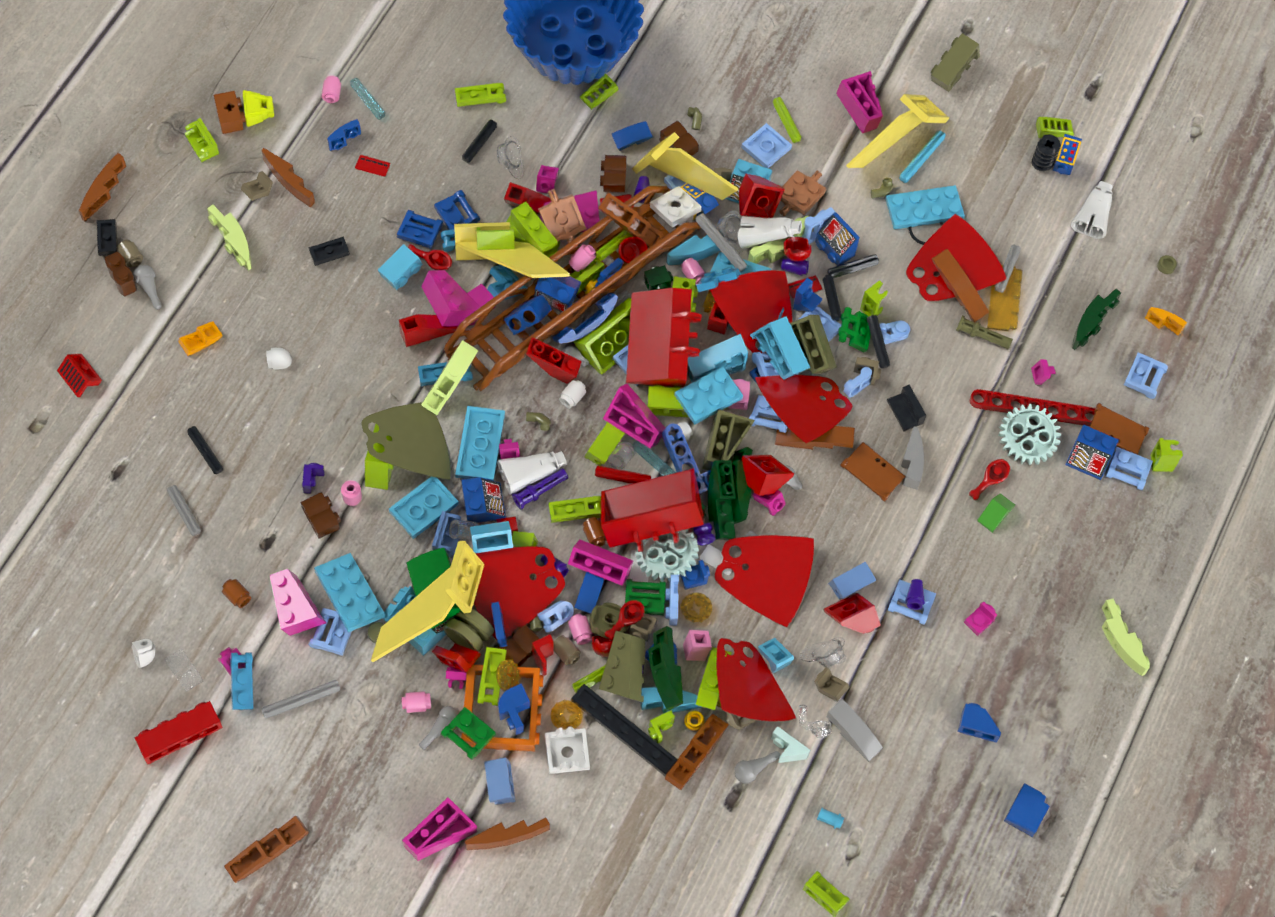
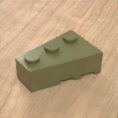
[790,315,837,374]

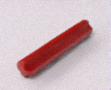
[595,466,651,483]

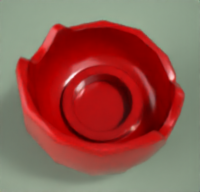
[618,236,648,264]
[784,237,812,262]
[592,636,613,658]

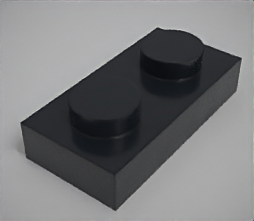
[97,219,118,256]
[308,236,350,266]

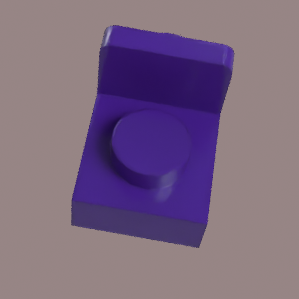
[302,463,325,494]

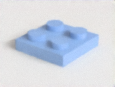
[741,123,792,168]

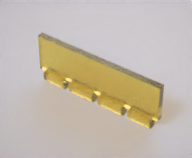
[987,265,1023,331]

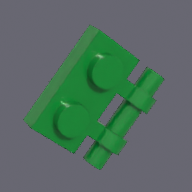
[838,307,871,353]

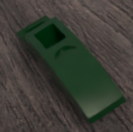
[1072,289,1121,350]
[731,447,753,524]
[708,460,736,540]
[648,626,683,710]

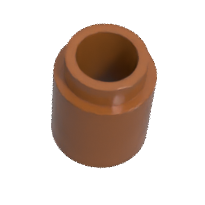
[583,517,606,547]
[222,579,251,608]

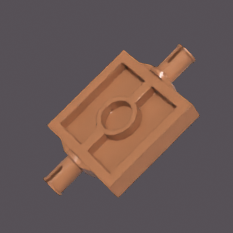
[779,170,826,216]
[538,189,586,243]

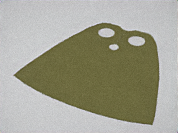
[361,402,451,480]

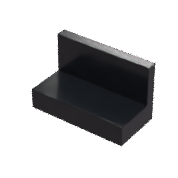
[887,384,927,432]

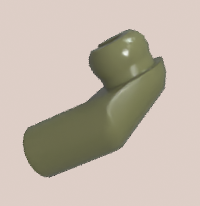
[687,107,702,130]
[870,178,893,199]
[526,412,551,431]

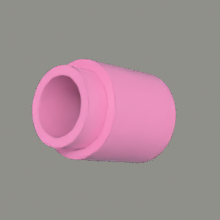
[321,76,341,103]
[569,244,596,272]
[681,258,706,285]
[341,480,362,506]
[568,614,593,645]
[402,691,431,713]

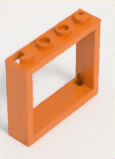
[461,664,544,752]

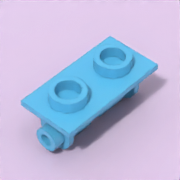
[382,586,416,622]

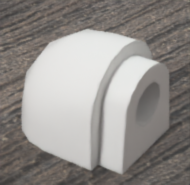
[266,347,292,370]
[132,639,156,668]

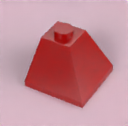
[739,174,785,218]
[742,455,794,496]
[823,593,881,634]

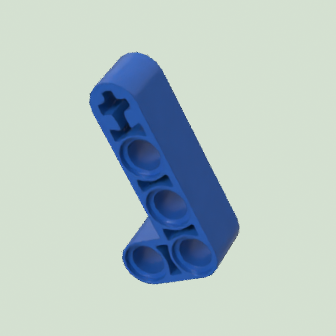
[662,423,711,494]

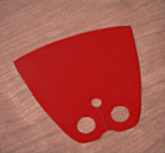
[906,214,1007,301]
[709,270,792,353]
[755,375,853,444]
[715,535,814,627]
[474,546,565,640]
[716,638,796,721]

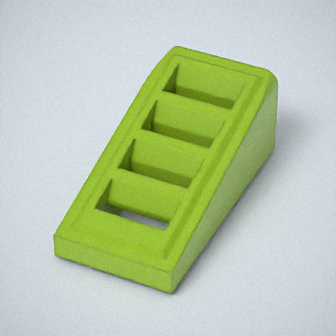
[580,73,619,110]
[1036,117,1074,138]

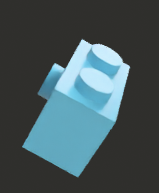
[378,244,423,290]
[470,521,513,553]

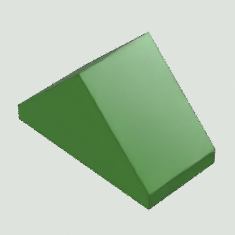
[977,493,1016,533]

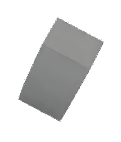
[901,426,924,490]
[827,699,883,762]

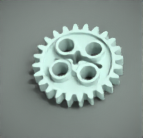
[998,404,1061,465]
[635,529,699,582]

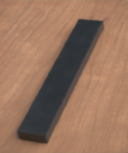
[571,684,678,776]

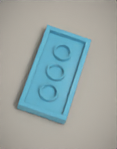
[885,185,965,230]
[455,406,505,481]
[314,553,385,632]

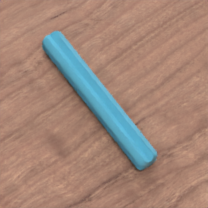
[899,130,946,183]

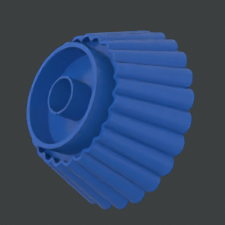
[503,0,644,85]

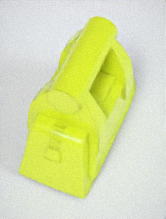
[243,90,274,127]

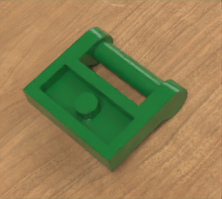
[625,579,666,616]
[441,707,496,760]

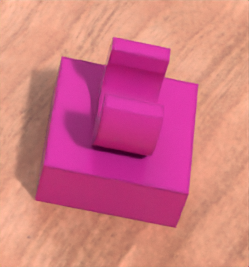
[1031,359,1056,385]
[499,439,520,460]
[446,667,467,689]

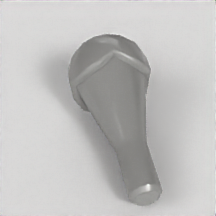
[133,265,162,310]
[419,706,459,750]
[734,751,780,784]

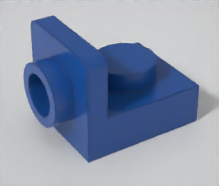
[680,560,710,590]

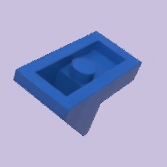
[793,278,822,312]

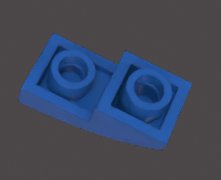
[327,119,361,151]
[612,121,653,151]
[574,572,604,613]

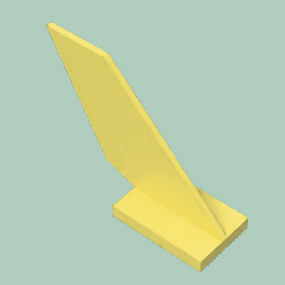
[846,94,949,168]
[632,132,739,200]
[454,222,570,278]
[371,541,484,662]

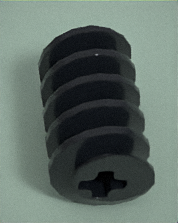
[1031,134,1061,171]

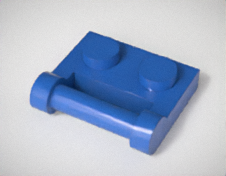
[434,190,480,230]
[397,210,443,249]

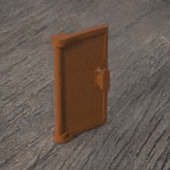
[1090,403,1149,455]
[840,442,906,502]

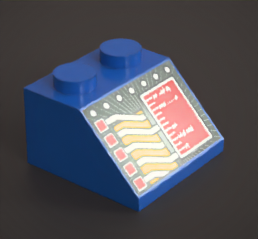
[815,212,860,266]
[534,277,582,312]
[1065,425,1119,480]
[461,477,506,525]

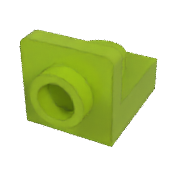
[648,710,675,743]

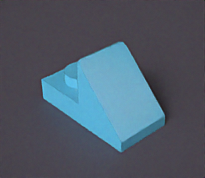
[758,638,794,673]

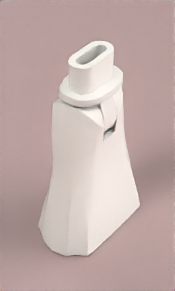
[1071,181,1113,240]
[737,216,802,249]
[497,451,567,495]

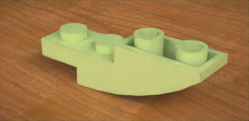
[207,205,251,271]
[748,215,809,264]
[421,340,478,415]
[1102,598,1150,676]

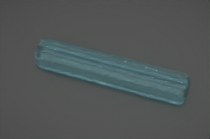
[350,78,386,120]
[632,440,676,476]

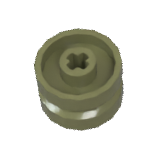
[443,609,494,652]

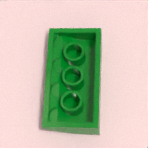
[406,548,461,629]

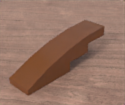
[261,148,315,208]
[79,153,127,222]
[598,192,664,248]
[932,249,989,322]
[775,426,855,450]
[665,713,729,790]
[224,816,309,883]
[464,817,550,850]

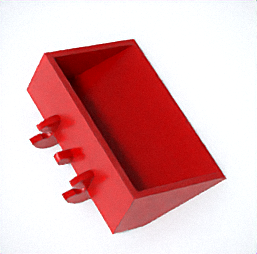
[626,288,702,388]
[601,468,704,552]

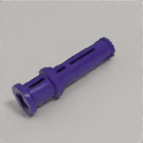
[512,468,568,510]

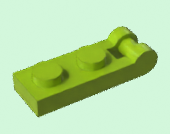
[455,83,506,107]
[548,496,601,523]
[477,647,507,706]

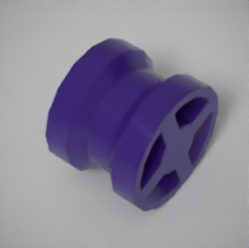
[693,523,716,546]

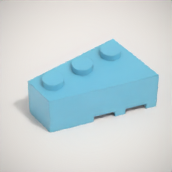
[750,316,810,380]
[687,334,748,383]

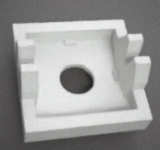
[650,186,701,228]
[545,727,590,774]

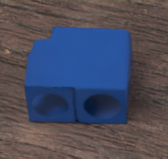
[504,295,552,335]
[1004,783,1050,837]

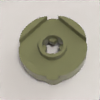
[589,602,629,639]

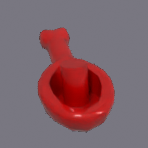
[408,244,452,270]
[969,459,1010,500]
[605,600,645,641]

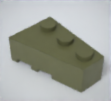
[931,33,980,92]
[702,410,755,471]
[599,631,645,703]

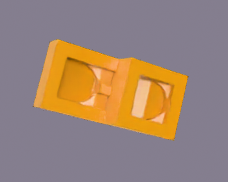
[1145,307,1187,335]
[178,321,223,356]

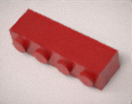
[134,701,223,765]

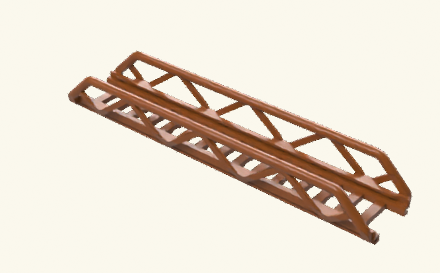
[444,186,701,391]

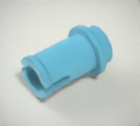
[817,808,845,829]

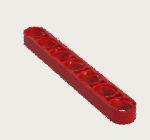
[969,389,1095,426]

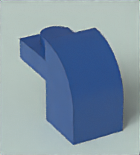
[498,683,530,735]

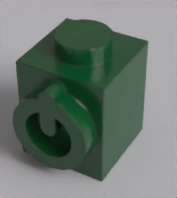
[643,265,673,291]

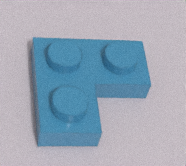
[487,265,527,301]
[696,267,740,292]

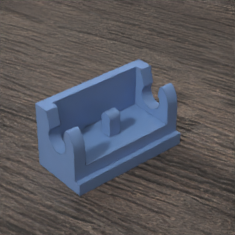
[432,511,464,558]
[828,562,876,599]
[484,757,516,805]

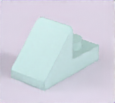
[771,726,811,763]

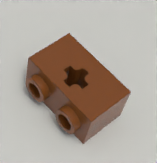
[214,91,246,134]

